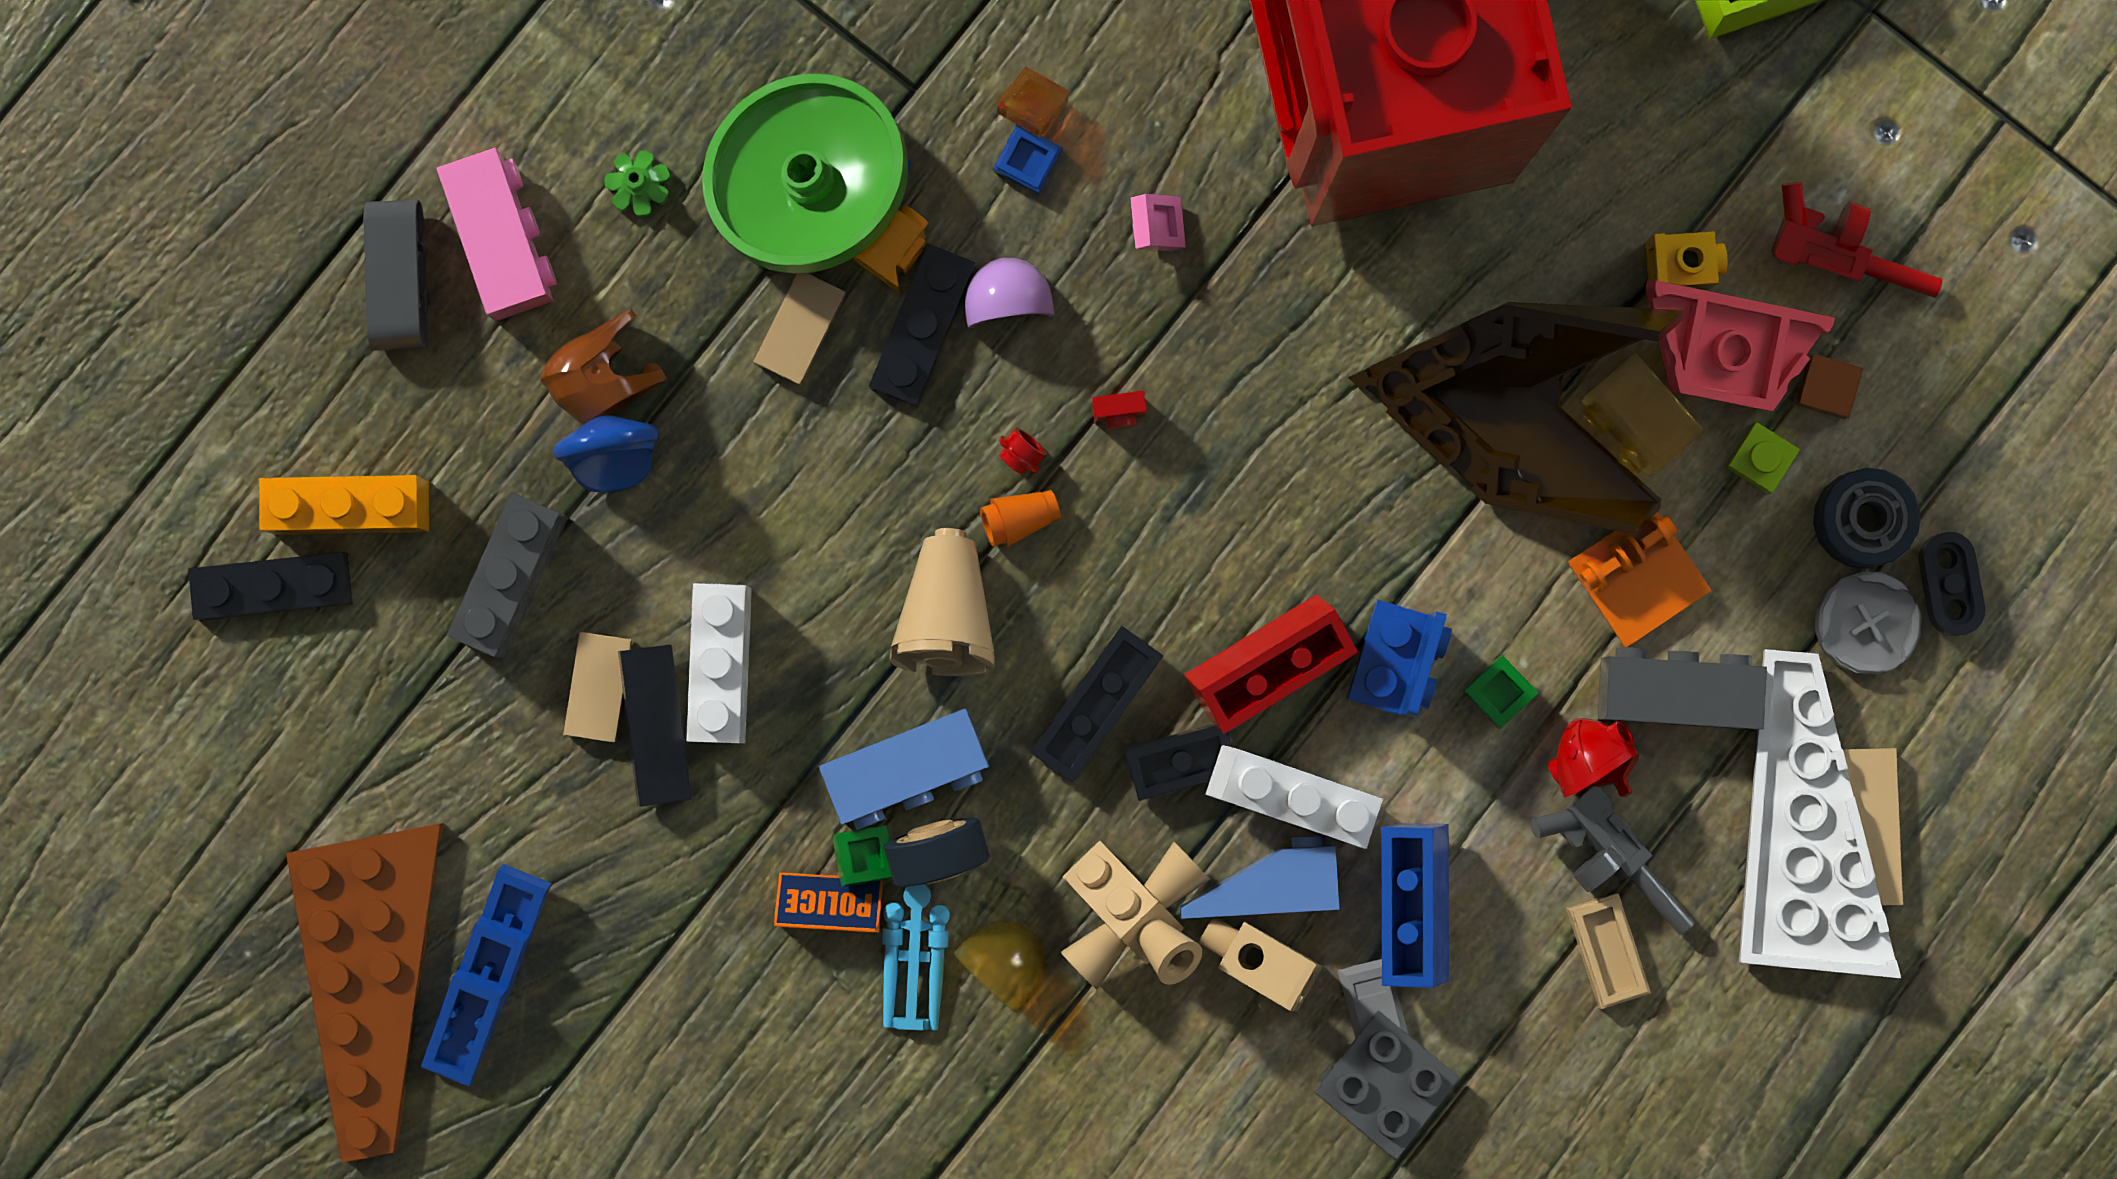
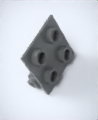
[1314,1010,1460,1160]

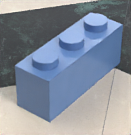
[819,708,990,830]

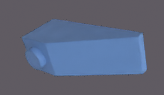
[1179,836,1339,919]

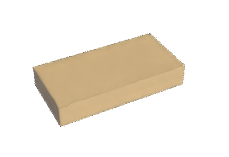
[753,273,847,386]
[563,632,633,742]
[1566,893,1651,1009]

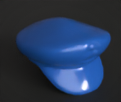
[553,415,659,493]

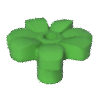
[604,151,671,217]

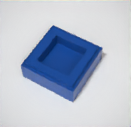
[993,124,1063,195]

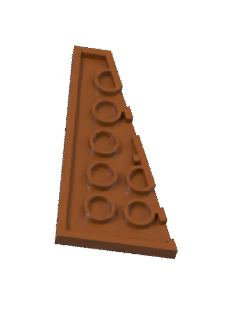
[286,823,444,1163]

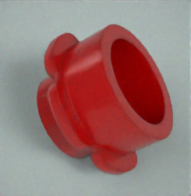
[999,427,1047,475]

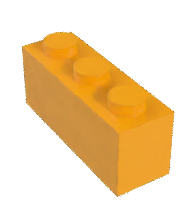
[259,475,429,535]

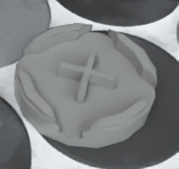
[1815,571,1922,675]

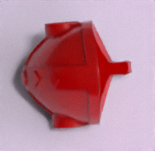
[1548,718,1639,798]

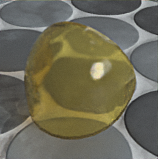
[954,920,1047,1014]

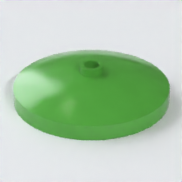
[702,73,908,273]

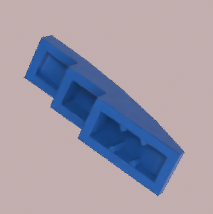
[421,864,552,1086]

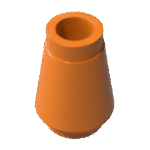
[980,490,1061,548]

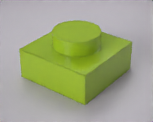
[1725,422,1801,495]

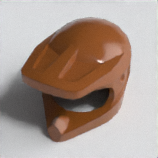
[540,309,668,425]

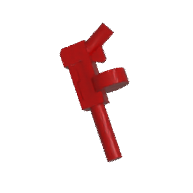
[1771,182,1943,298]

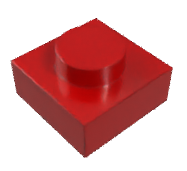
[1092,390,1147,430]

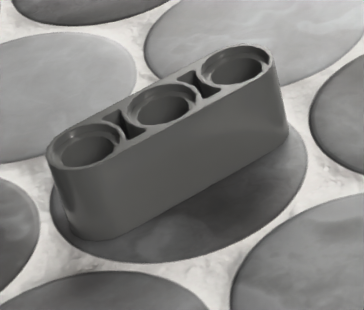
[363,200,428,351]

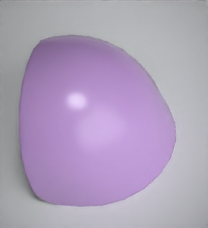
[965,258,1055,328]

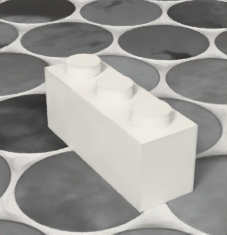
[686,583,752,744]
[1205,745,1383,849]

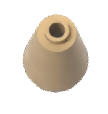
[889,528,995,676]

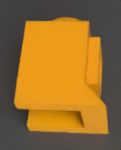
[853,204,928,295]

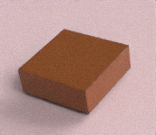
[1796,354,1863,419]

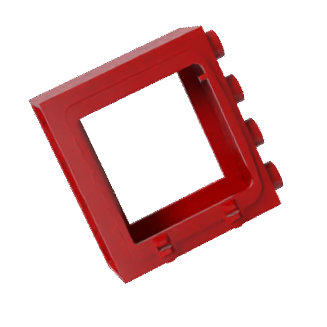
[1249,0,1572,227]

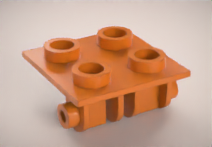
[1567,512,1712,647]

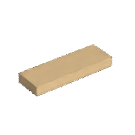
[1842,748,1903,906]

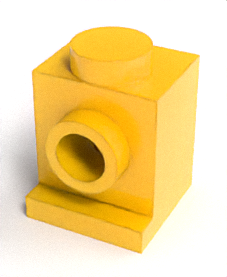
[1645,231,1728,290]

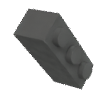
[446,492,569,659]
[1597,647,1767,730]

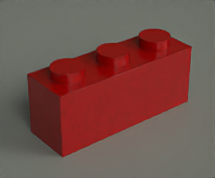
[1184,594,1358,734]

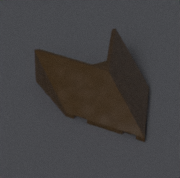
[1348,302,1684,534]

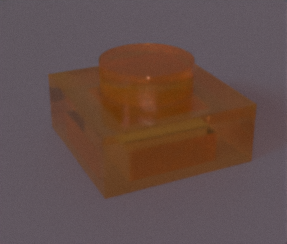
[997,66,1069,137]

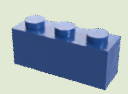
[1381,823,1449,988]

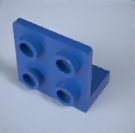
[1346,600,1452,717]

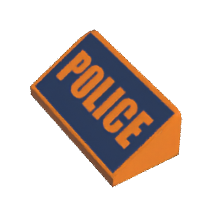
[774,872,884,932]

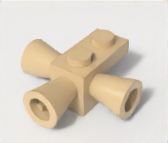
[1061,841,1210,990]

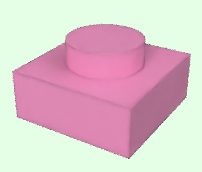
[1130,194,1186,251]

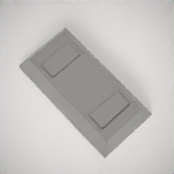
[1338,959,1408,1039]

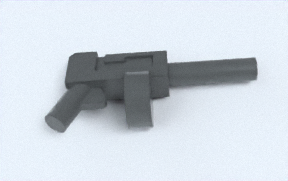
[1531,786,1695,935]

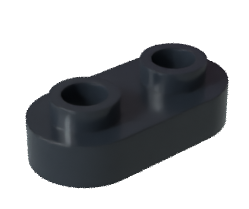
[1918,532,1985,636]

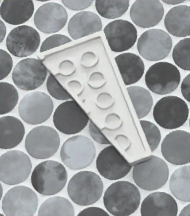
[1739,649,1901,978]

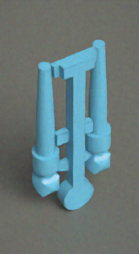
[882,884,950,1030]

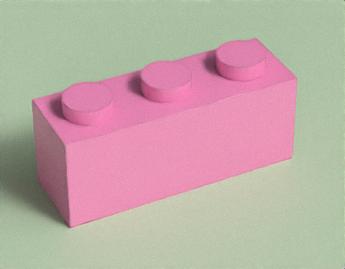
[436,147,557,321]

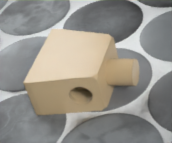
[1199,917,1324,1012]

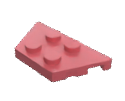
[1646,280,1835,411]

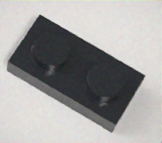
[1124,723,1232,801]

